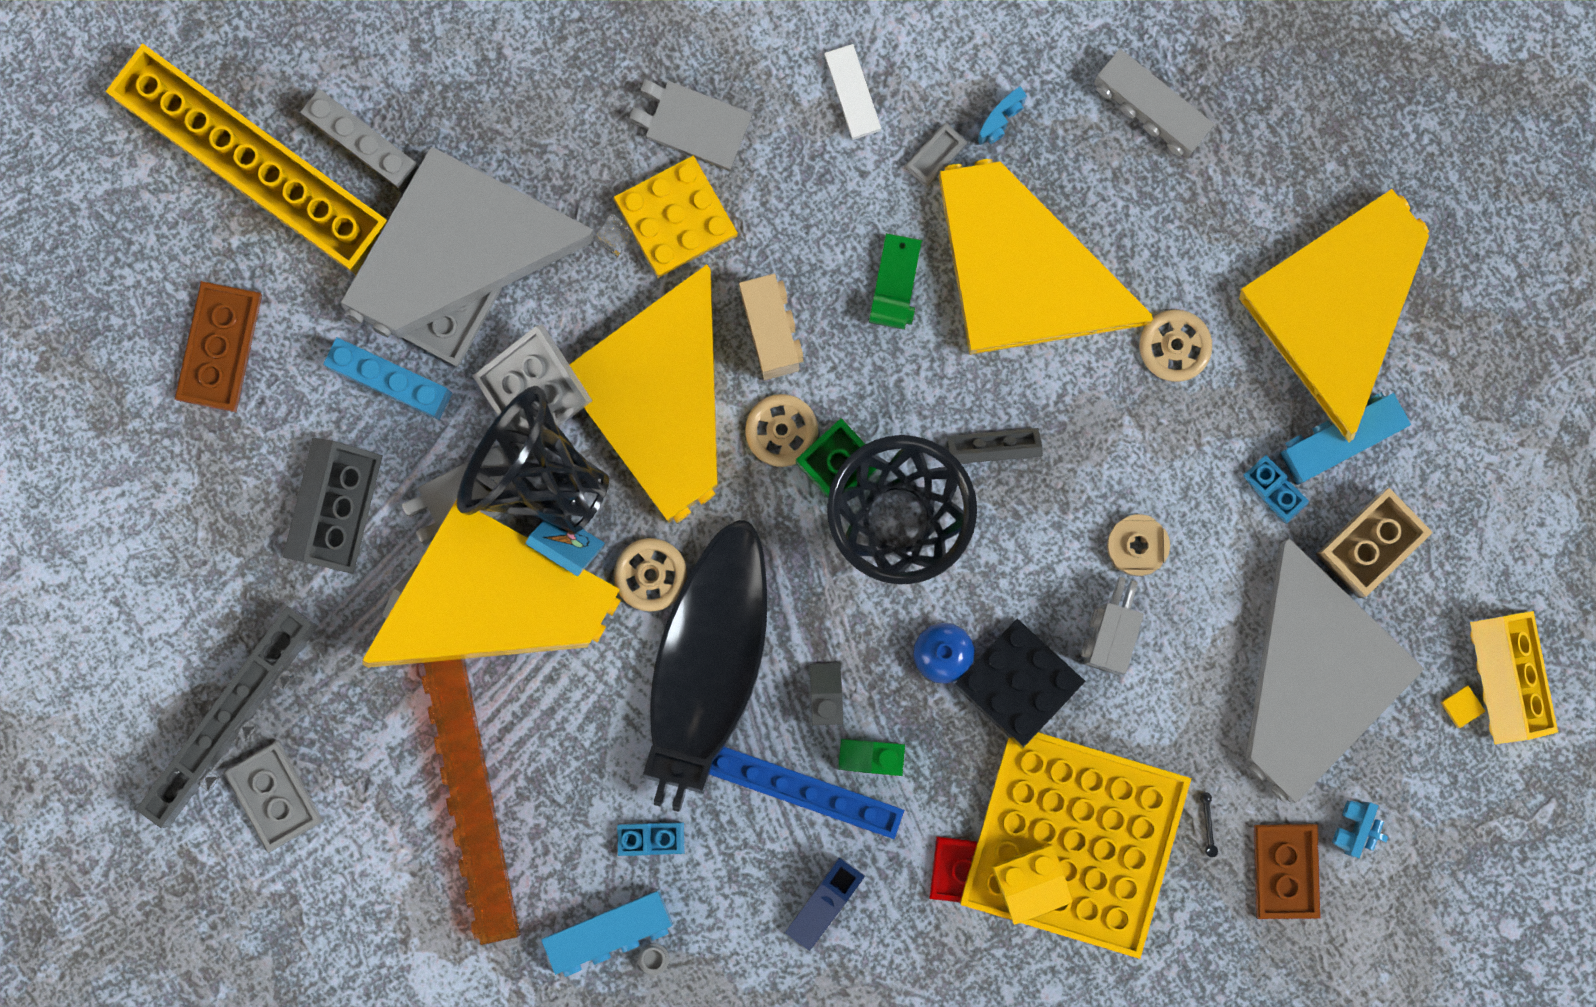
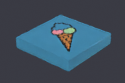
[526,517,605,576]

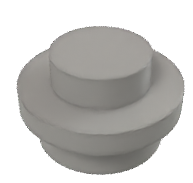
[638,943,669,975]

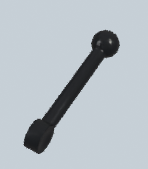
[1200,792,1218,857]

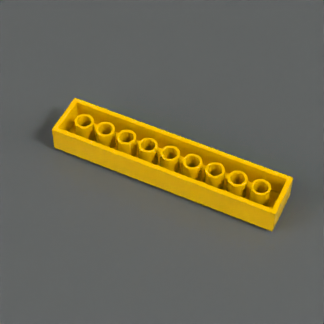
[105,43,388,275]

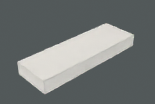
[824,44,881,140]

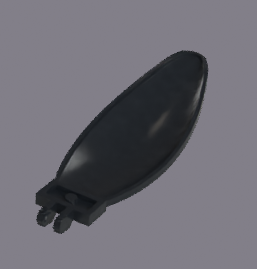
[643,520,767,812]

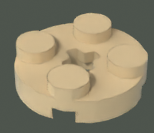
[1107,514,1170,577]

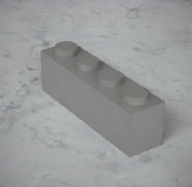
[1094,48,1215,159]
[300,89,419,193]

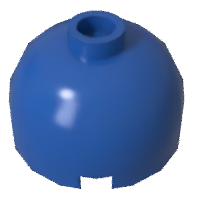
[913,622,975,684]

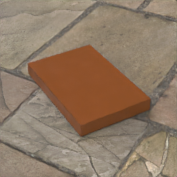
[1254,824,1321,919]

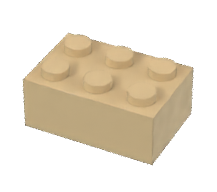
[739,273,804,381]
[1316,488,1433,599]

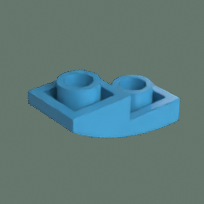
[977,86,1027,145]
[1243,455,1309,524]
[617,822,685,856]

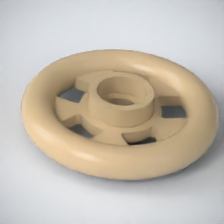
[1139,309,1212,382]
[745,394,818,467]
[613,538,687,612]

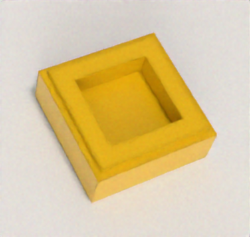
[1440,685,1486,728]

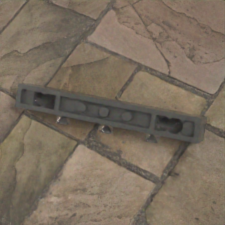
[136,606,318,828]

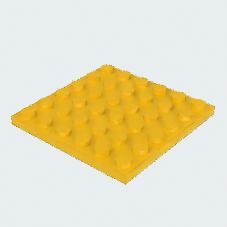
[960,732,1192,959]

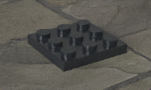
[954,618,1086,749]

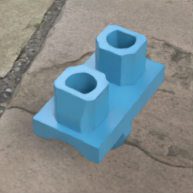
[1332,801,1388,858]

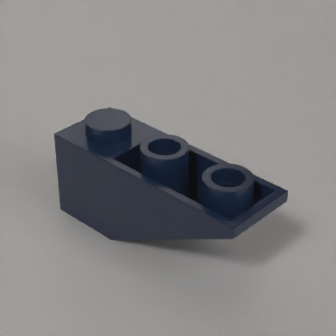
[785,856,865,951]

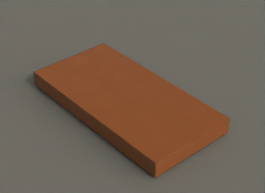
[174,281,262,413]

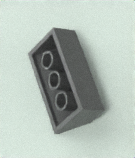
[283,438,383,574]

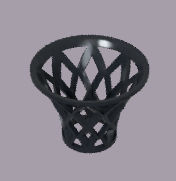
[457,386,609,535]
[827,435,977,585]

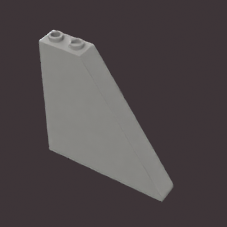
[341,147,594,338]
[1245,538,1424,803]

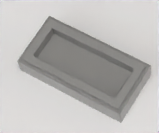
[904,122,968,188]

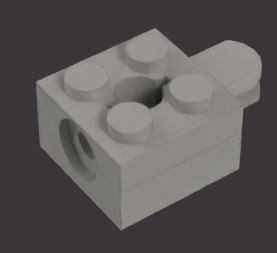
[1080,576,1144,675]

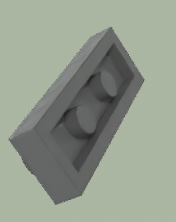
[947,428,1043,464]

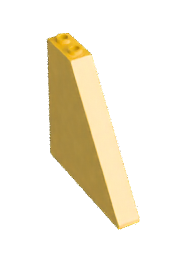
[939,159,1153,355]
[1239,189,1429,443]
[569,264,718,523]
[362,499,621,668]

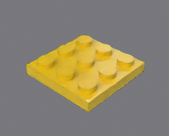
[614,155,738,278]

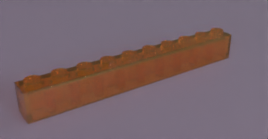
[419,659,521,945]

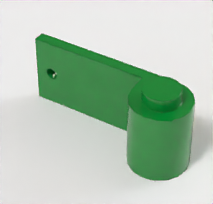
[869,233,922,330]

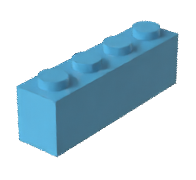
[323,337,452,421]
[1280,392,1411,485]
[541,890,673,977]

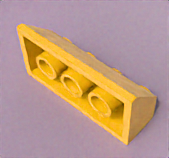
[1470,611,1558,745]

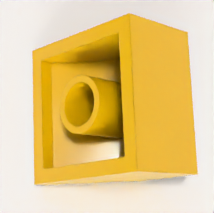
[991,843,1072,925]

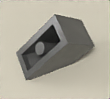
[810,663,843,726]

